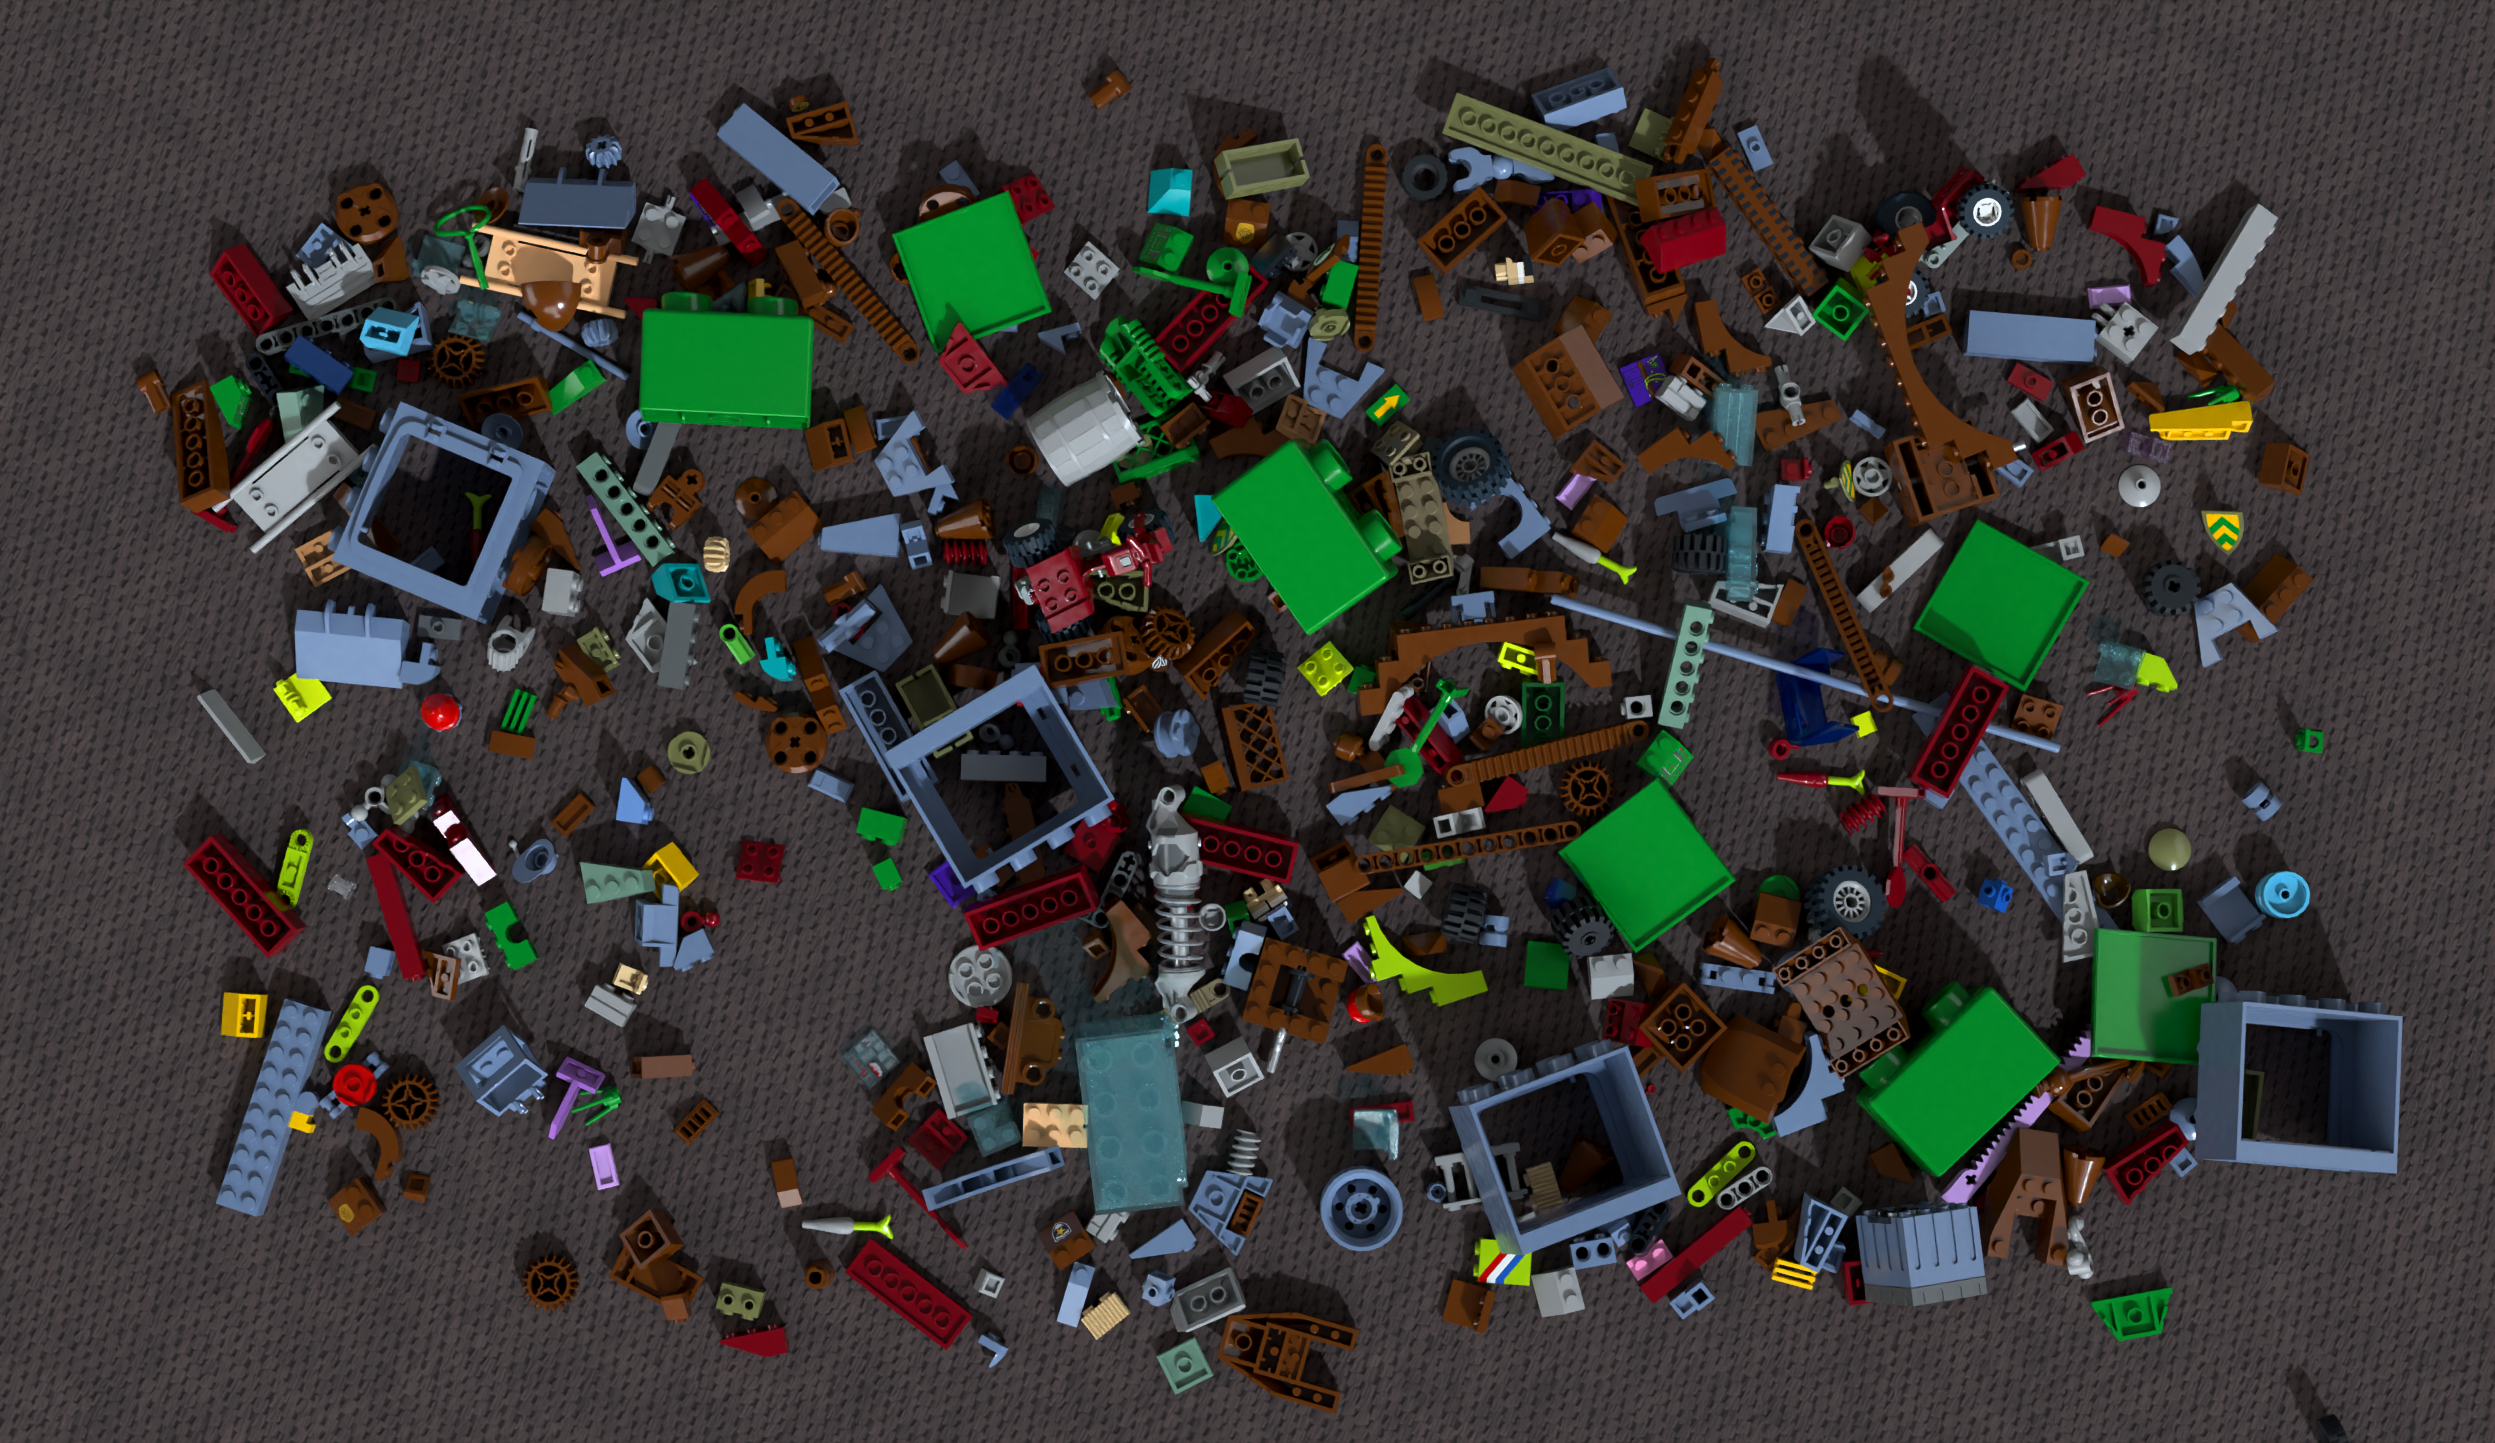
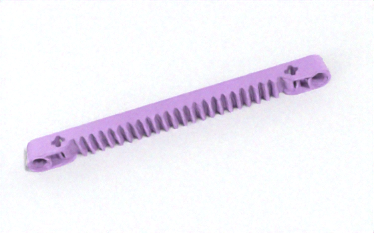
[1940,1024,2091,1203]

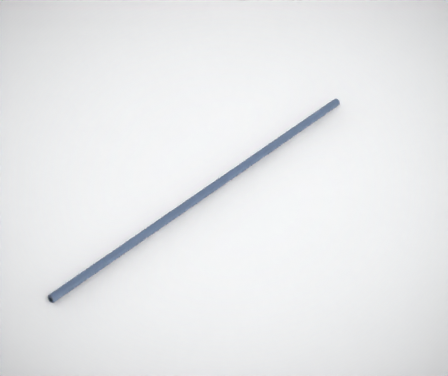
[1550,593,2061,753]

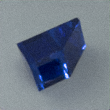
[1543,878,1577,910]

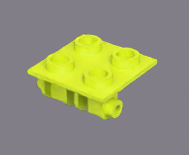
[1297,641,1355,696]
[273,673,332,723]

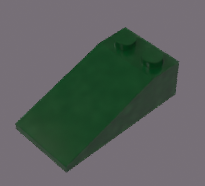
[1520,675,1565,764]

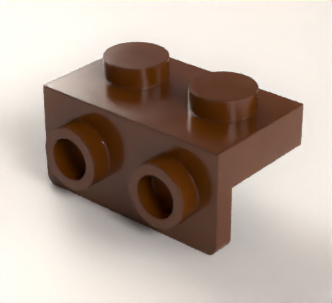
[1159,401,1211,448]
[1122,684,1165,733]

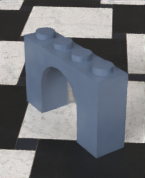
[1467,470,1551,561]

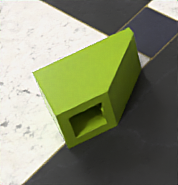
[2131,652,2178,693]

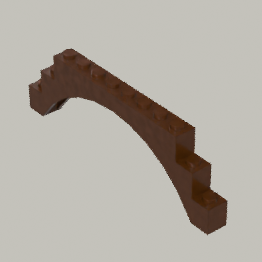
[1862,221,2018,471]
[1356,610,1612,716]

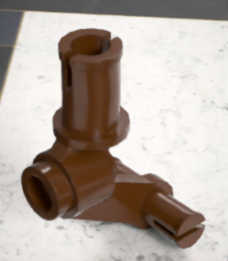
[545,659,580,720]

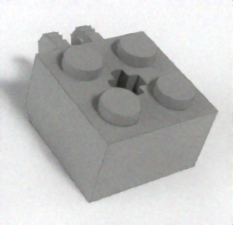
[2091,302,2159,364]

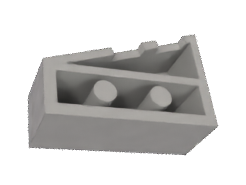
[1707,581,1784,628]

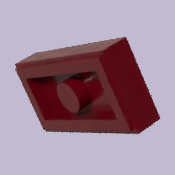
[2006,362,2054,402]

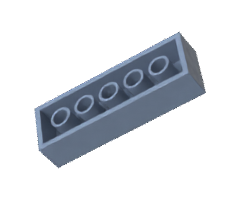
[839,670,940,803]

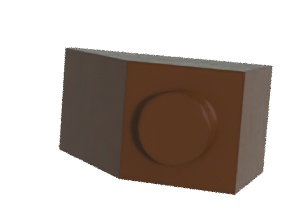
[661,1290,692,1323]

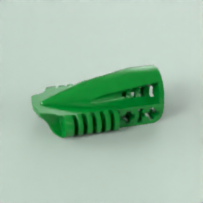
[1099,315,1193,417]

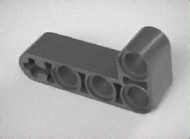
[1078,851,1139,928]

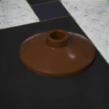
[474,187,509,225]
[735,478,777,520]

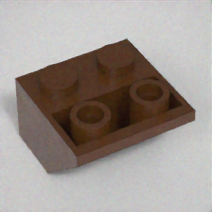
[805,418,856,472]
[1309,840,1370,903]

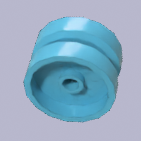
[2255,871,2310,918]

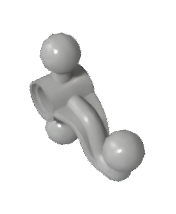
[351,774,419,834]
[2066,1215,2094,1279]

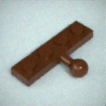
[774,281,855,345]

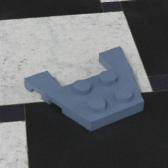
[1303,337,1385,419]
[875,410,955,497]
[2194,583,2279,667]
[834,584,913,673]
[1188,1170,1273,1256]

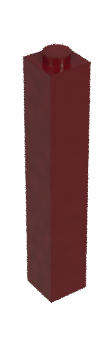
[366,853,427,983]
[1638,1205,1753,1304]

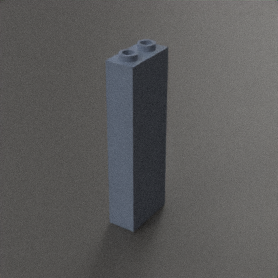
[716,103,840,215]
[1963,310,2098,365]

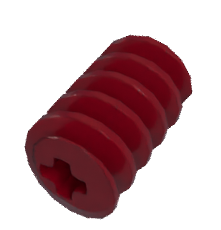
[944,540,988,566]
[1839,792,1887,836]

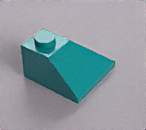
[1147,168,1193,216]
[1194,495,1222,542]
[651,563,711,603]

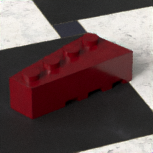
[372,825,467,904]
[2101,1120,2189,1206]

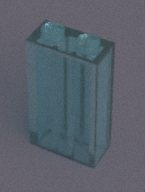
[1708,383,1759,466]

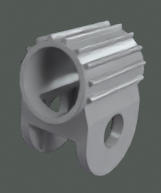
[487,615,535,672]

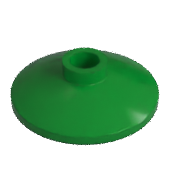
[1207,247,1249,286]

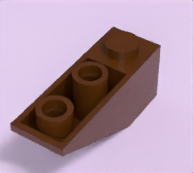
[558,643,616,707]

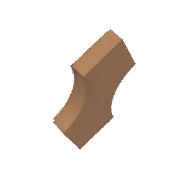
[1443,502,1470,545]

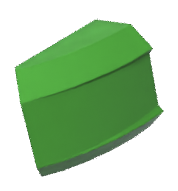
[2131,889,2184,932]

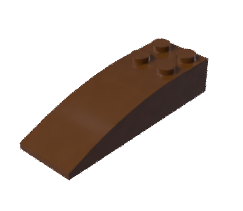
[1604,194,1685,308]
[171,380,231,513]

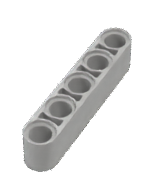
[1855,528,1945,613]
[2020,768,2093,866]

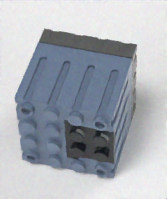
[1856,1201,1987,1306]

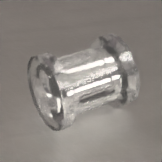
[328,873,357,900]

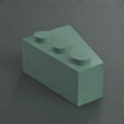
[276,385,324,455]
[580,861,656,904]

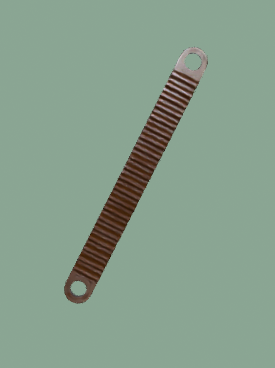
[1354,144,1387,353]
[776,198,920,364]
[1795,519,1894,712]
[1444,719,1649,787]

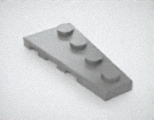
[2062,870,2099,963]

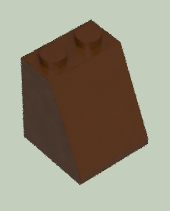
[1524,198,1586,267]

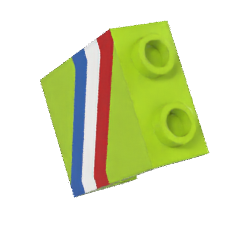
[1473,1237,1532,1286]

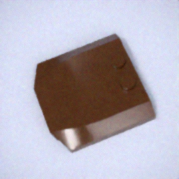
[1701,1015,1806,1125]

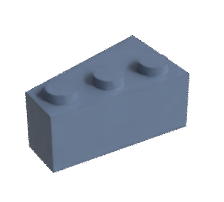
[1068,678,1119,711]

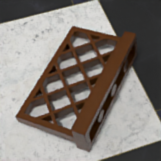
[1218,703,1289,793]

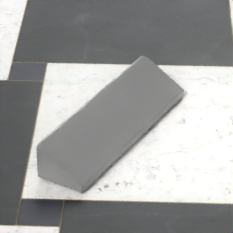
[197,689,266,764]

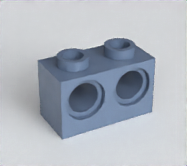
[1568,1232,1617,1270]

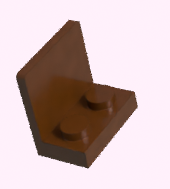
[1442,1279,1496,1334]

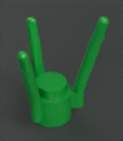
[2187,384,2239,406]
[571,1085,622,1126]

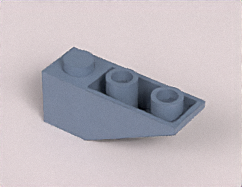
[1326,783,1394,826]

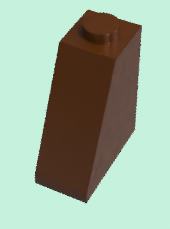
[631,1054,695,1079]

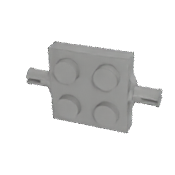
[632,195,686,265]

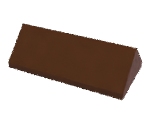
[457,375,553,430]

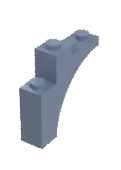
[1771,1030,1845,1137]

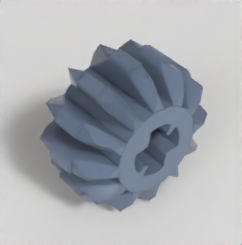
[586,134,622,169]
[581,318,618,347]

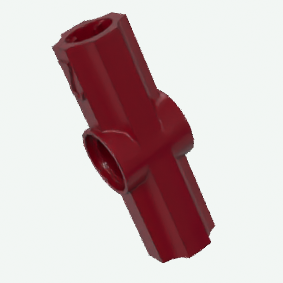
[1903,843,1957,903]

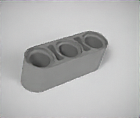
[1715,1166,1772,1209]

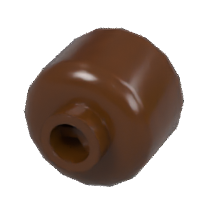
[1333,731,1366,763]

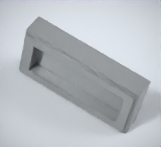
[2010,398,2054,444]

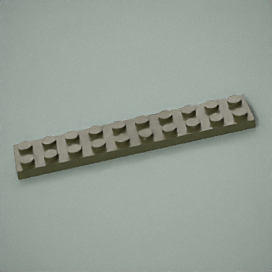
[1442,93,1653,207]

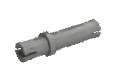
[512,128,538,192]

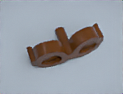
[1879,567,1895,599]

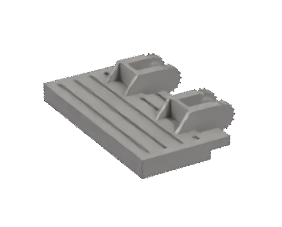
[286,240,376,320]

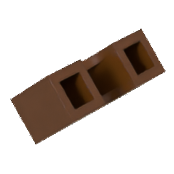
[871,1061,937,1131]

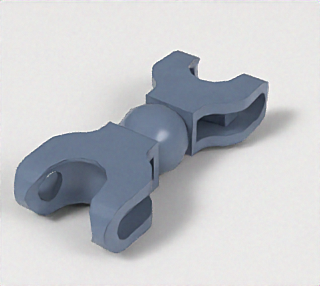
[1448,147,1555,194]

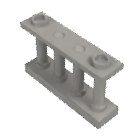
[1434,1142,1528,1211]

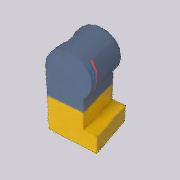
[289,1091,321,1133]

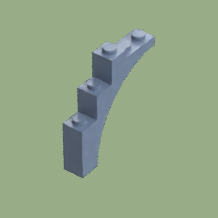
[922,1145,1065,1211]

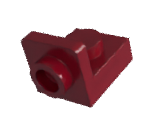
[1780,457,1812,481]

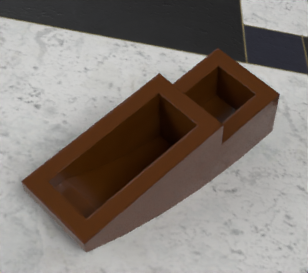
[1906,313,1954,351]

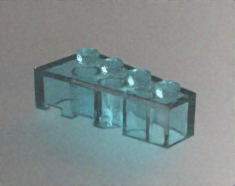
[1725,506,1759,602]

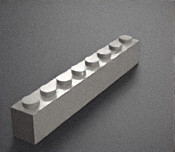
[2169,203,2278,355]

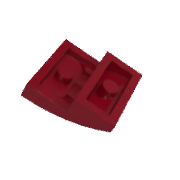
[907,1108,969,1170]

